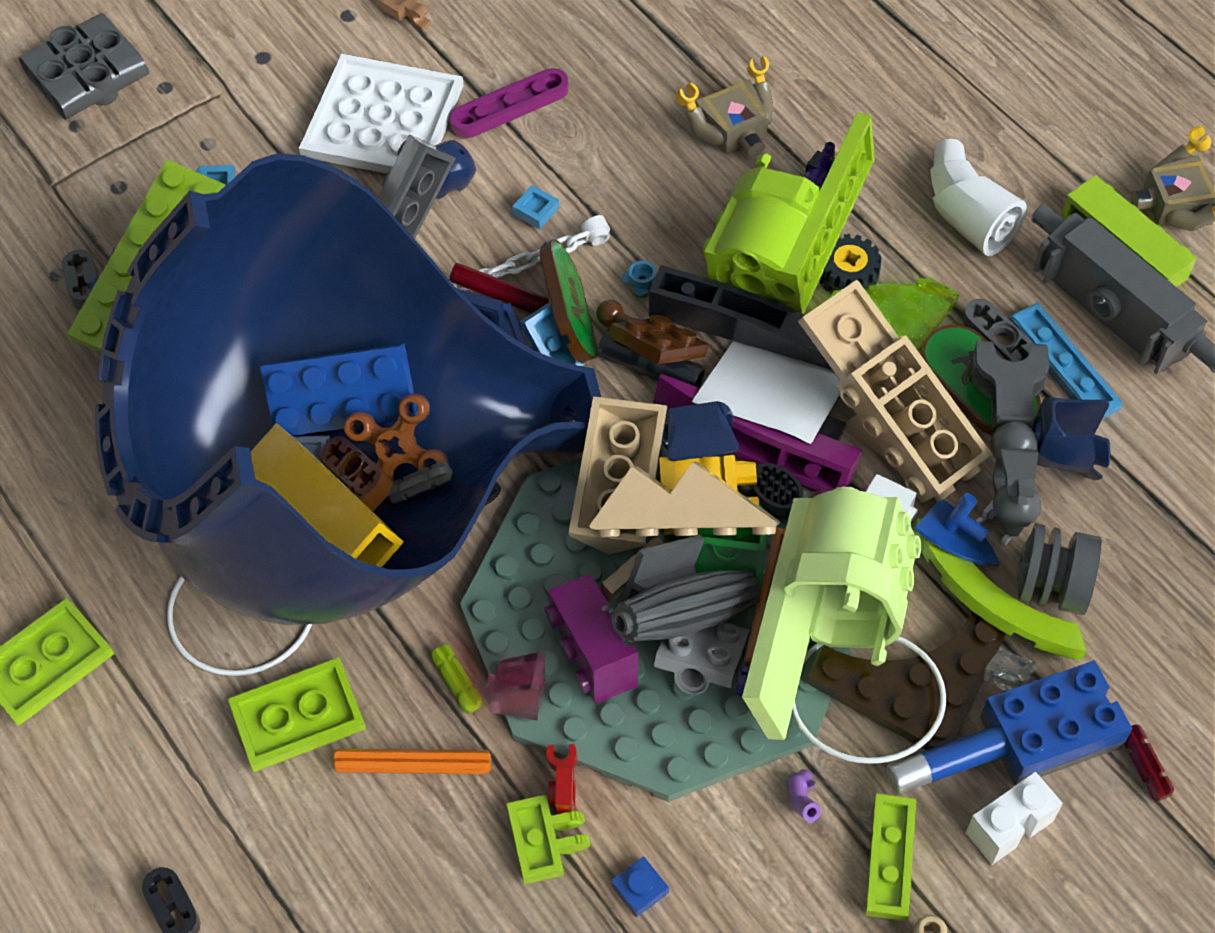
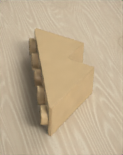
[589,461,780,537]

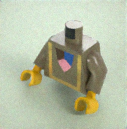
[675,56,773,157]
[1131,126,1215,231]

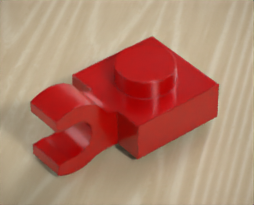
[546,744,578,814]

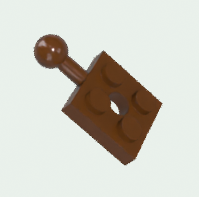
[596,299,709,365]

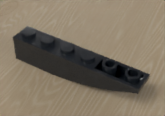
[649,265,833,370]

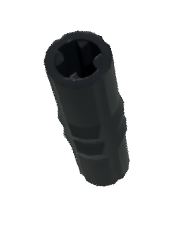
[597,329,706,388]

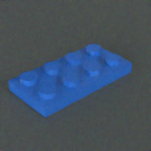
[260,343,418,435]

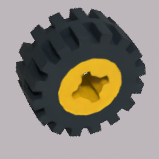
[819,234,881,295]

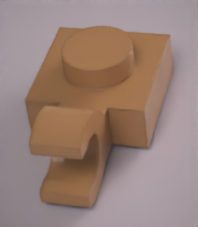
[377,0,431,31]

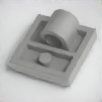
[654,622,750,695]

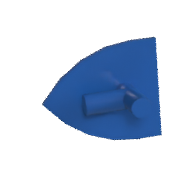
[914,493,1000,566]

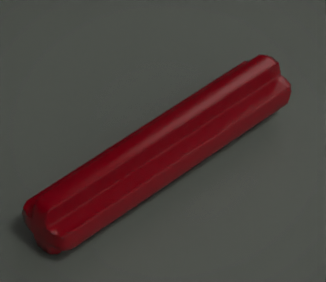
[449,263,549,313]

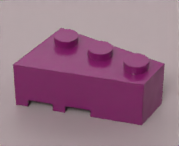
[544,574,638,704]

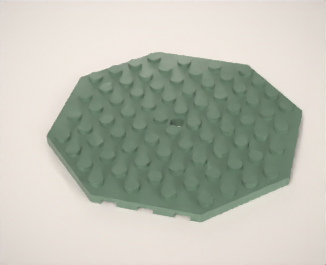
[460,443,852,802]

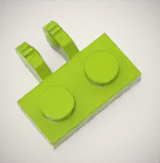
[507,794,591,885]

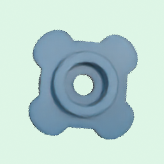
[622,261,657,296]

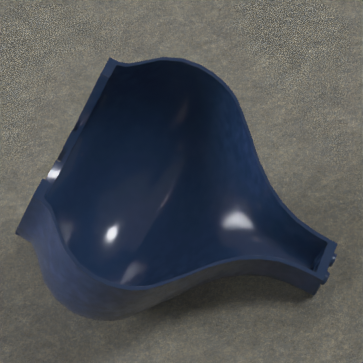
[95,153,601,625]

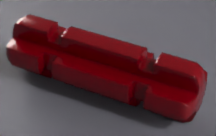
[1124,724,1174,801]

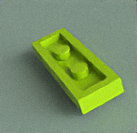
[865,793,917,922]

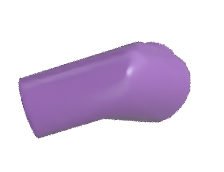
[787,769,821,822]

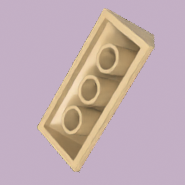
[569,396,667,555]

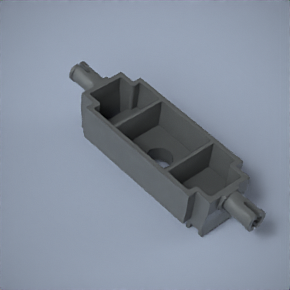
[1031,204,1215,375]

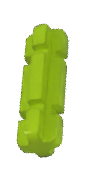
[431,644,483,714]

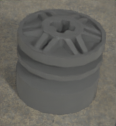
[1017,523,1102,615]

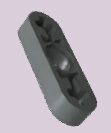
[963,299,1034,362]

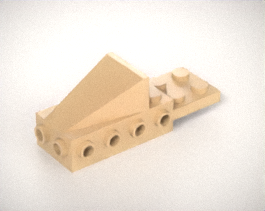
[798,280,992,503]

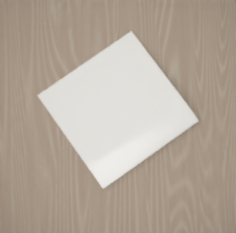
[692,341,841,444]

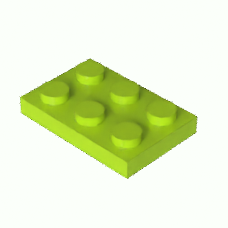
[0,598,114,726]
[228,657,366,772]

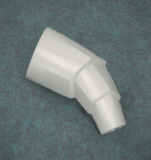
[930,139,1027,256]

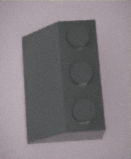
[378,134,456,239]

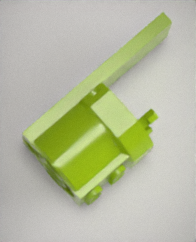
[702,112,875,314]

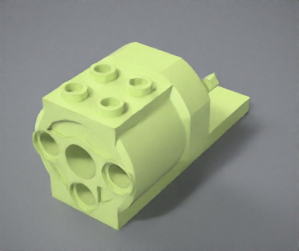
[742,486,921,740]

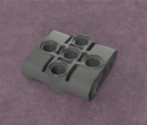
[18,13,149,120]

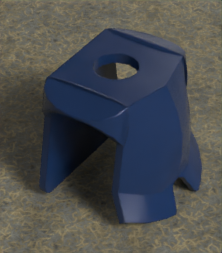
[1032,398,1111,481]
[662,401,739,461]

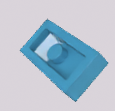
[519,304,584,366]

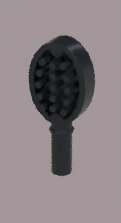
[749,463,803,517]

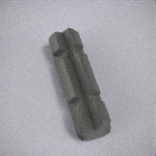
[387,461,454,504]

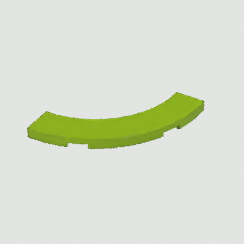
[912,518,1087,661]

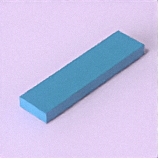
[1009,302,1123,418]

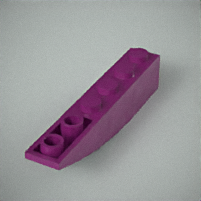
[653,374,862,493]

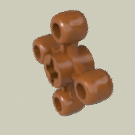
[344,393,449,486]

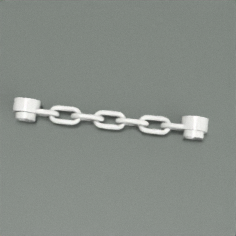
[447,215,610,291]

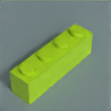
[1061,175,1197,287]

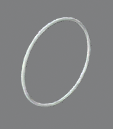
[167,576,312,676]
[792,636,946,764]

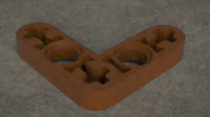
[321,436,393,512]

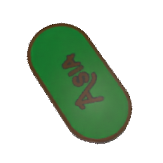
[540,239,598,364]
[921,325,1041,435]

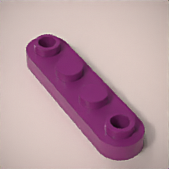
[450,68,568,138]

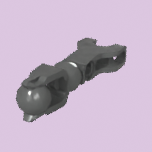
[972,340,1050,536]

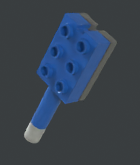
[886,660,1133,794]

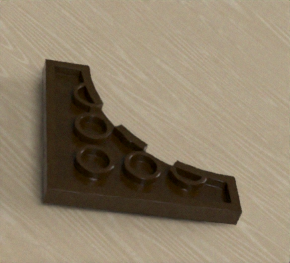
[804,612,1006,750]

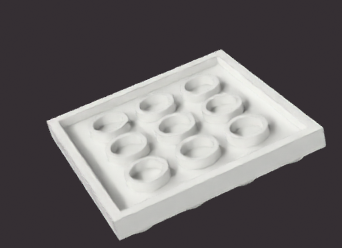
[299,54,464,174]

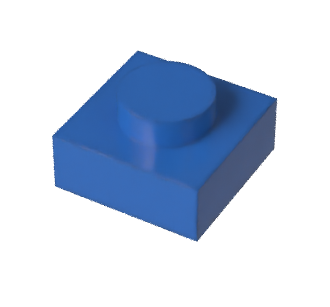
[611,856,669,917]

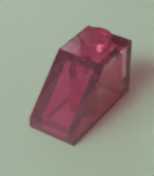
[485,652,546,721]

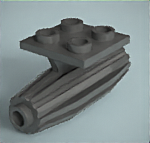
[612,535,761,642]

